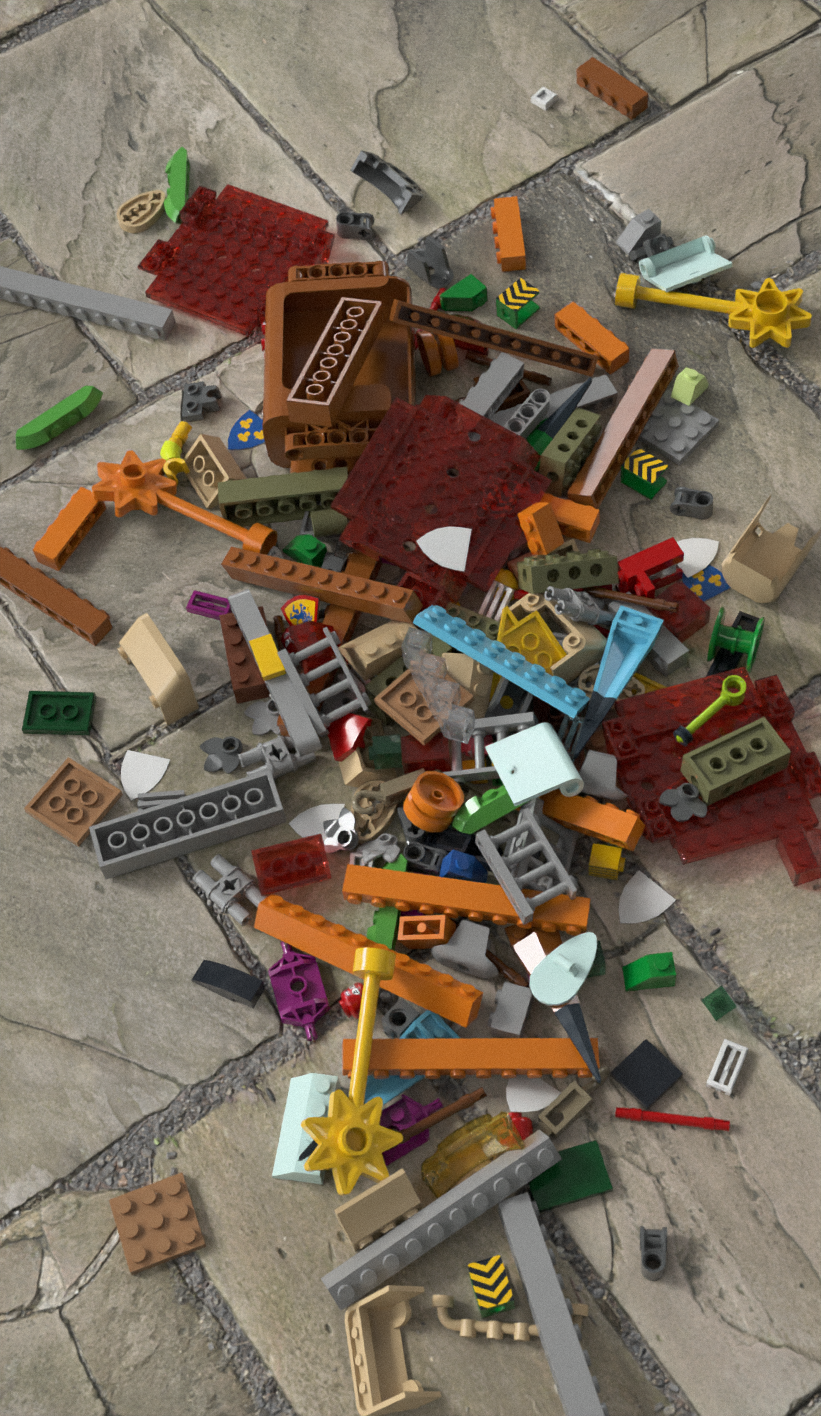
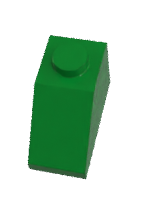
[440,274,488,312]
[282,534,327,568]
[622,952,676,992]

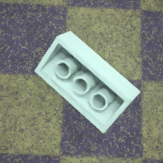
[272,1073,341,1185]

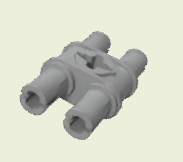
[544,586,615,626]
[238,735,316,780]
[193,854,267,926]

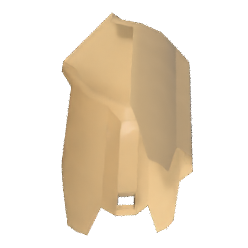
[721,494,821,603]

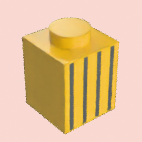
[589,843,626,880]

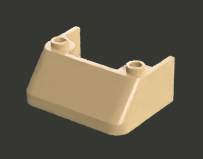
[500,593,607,684]
[117,613,199,726]
[345,1285,441,1416]

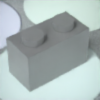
[487,982,534,1038]

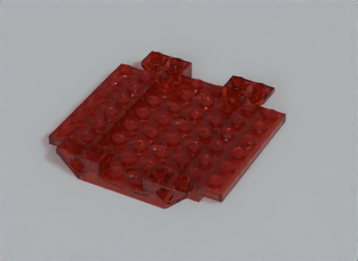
[137,184,335,337]
[331,395,552,604]
[602,666,821,865]

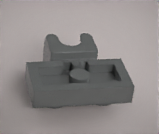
[629,233,674,261]
[182,381,222,422]

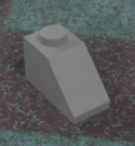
[616,209,661,256]

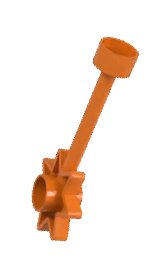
[92,450,278,555]

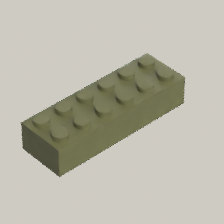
[218,467,353,527]

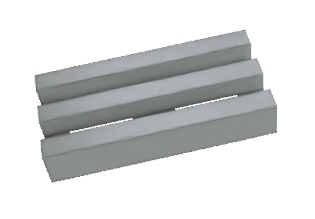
[137,790,185,812]

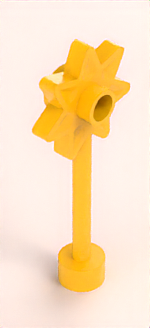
[615,273,812,348]
[301,948,403,1196]

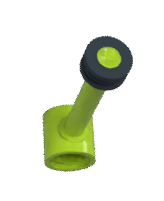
[673,675,746,746]

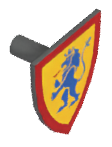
[280,595,325,640]

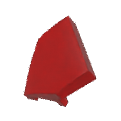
[327,713,372,762]

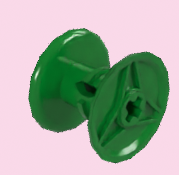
[707,607,765,673]

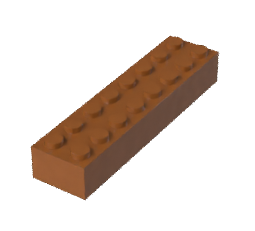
[286,297,384,427]

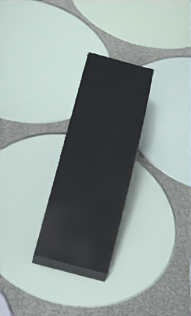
[423,829,503,872]
[191,960,265,1008]

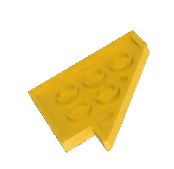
[489,606,567,709]

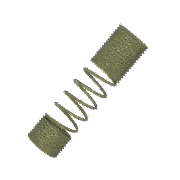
[311,499,422,539]

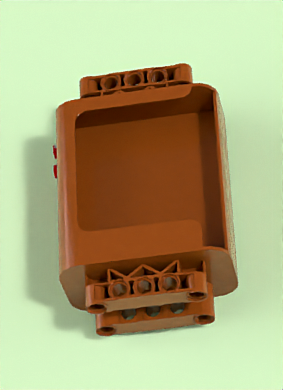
[261,260,417,484]

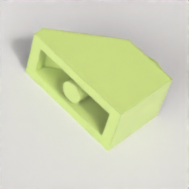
[671,367,709,406]

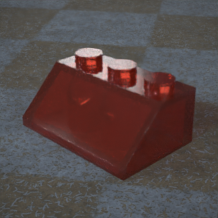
[251,833,332,896]

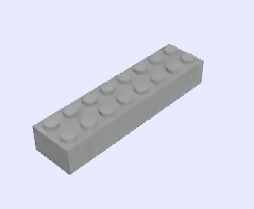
[89,770,287,879]

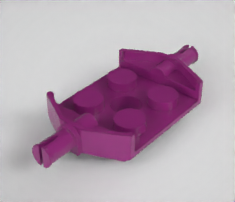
[268,941,330,1041]
[379,1094,443,1166]

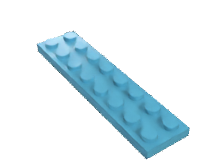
[413,605,591,719]

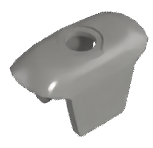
[579,750,629,801]
[431,920,499,979]

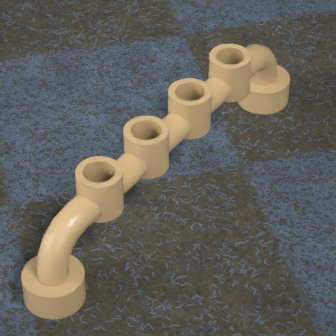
[432,1295,588,1342]

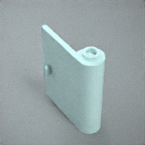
[639,235,733,292]
[485,722,584,806]

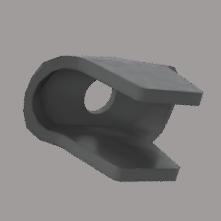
[404,236,454,289]
[484,676,533,718]

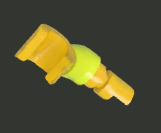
[160,421,192,487]

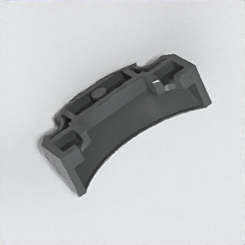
[350,150,423,215]

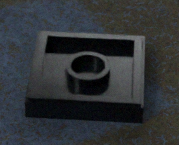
[610,1039,683,1110]

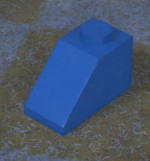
[439,850,488,883]

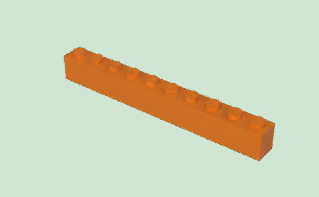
[342,864,591,936]
[254,894,484,1028]
[342,1038,600,1079]

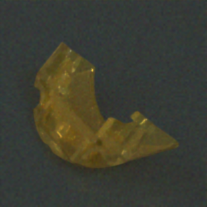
[421,1111,526,1199]

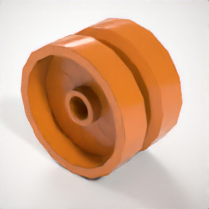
[416,330,459,376]
[404,771,464,833]

